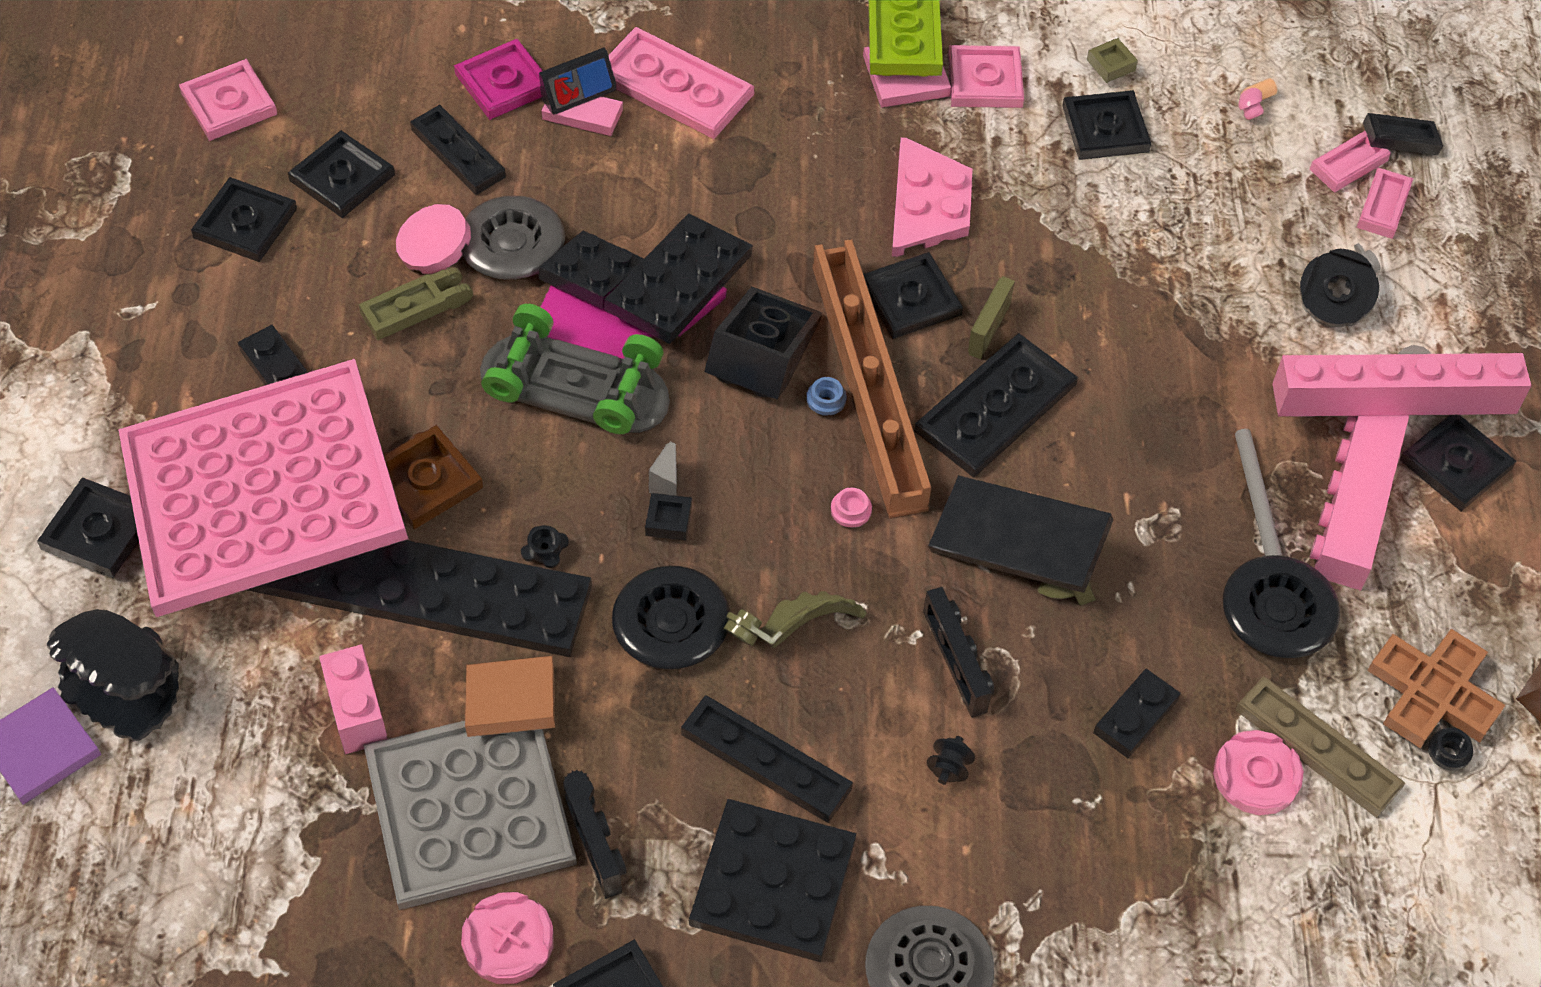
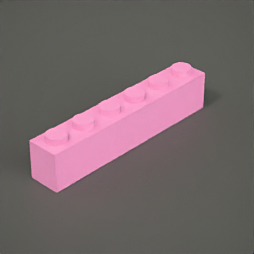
[1273,353,1531,417]
[1309,415,1409,591]

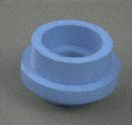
[807,377,847,415]

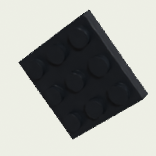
[689,799,857,963]

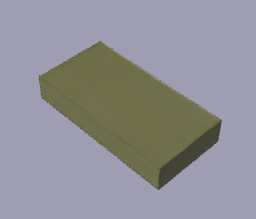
[968,276,1015,360]

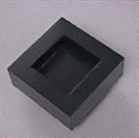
[645,493,692,541]

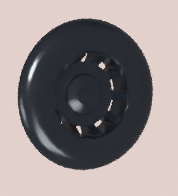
[1223,555,1340,658]
[612,566,730,669]

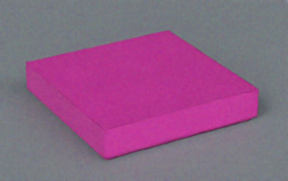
[454,39,542,120]

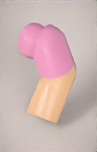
[1239,78,1277,120]

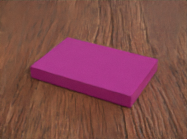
[541,285,654,359]

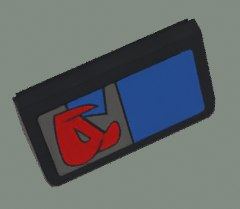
[539,47,617,115]

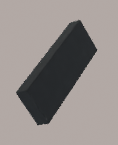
[410,105,506,195]

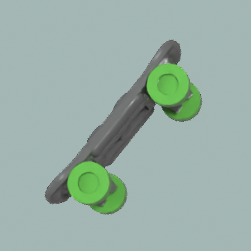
[480,304,670,434]

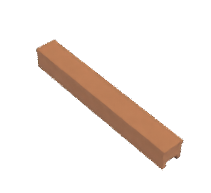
[813,239,931,518]

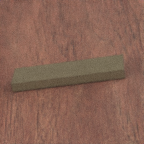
[1235,676,1405,818]

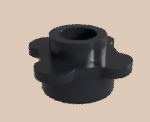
[521,525,569,568]

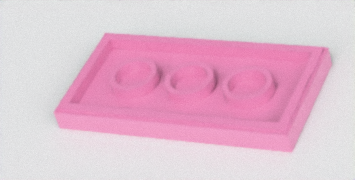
[608,27,754,139]

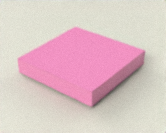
[948,45,1024,108]
[863,47,951,108]
[179,59,277,141]

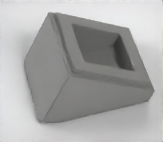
[649,441,677,496]

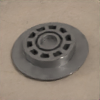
[461,196,565,279]
[865,906,994,987]

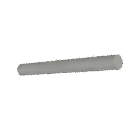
[1235,429,1282,556]

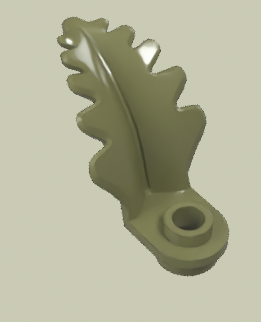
[724,591,867,648]

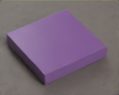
[0,687,101,805]

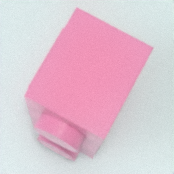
[319,644,387,755]

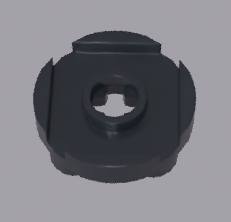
[1299,249,1379,327]

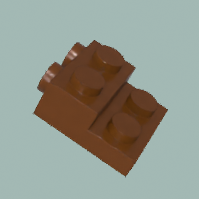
[383,425,483,530]

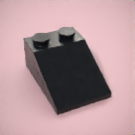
[704,286,823,400]

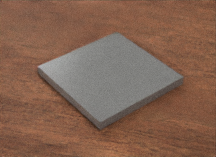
[364,721,577,910]

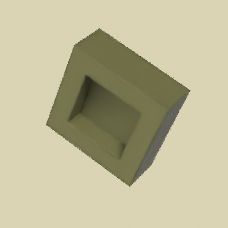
[1087,38,1138,83]

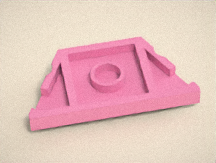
[892,137,973,257]

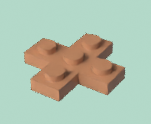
[1367,629,1506,749]

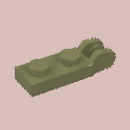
[358,267,474,341]

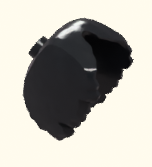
[47,609,179,741]

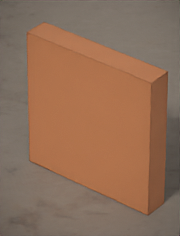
[465,656,555,737]

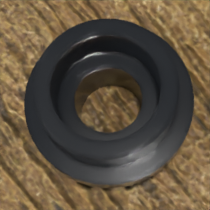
[1428,728,1473,771]

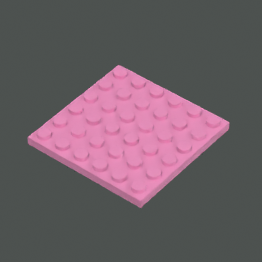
[118,359,408,617]

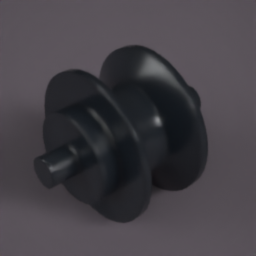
[926,736,975,785]

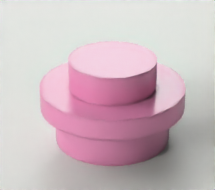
[831,488,872,528]

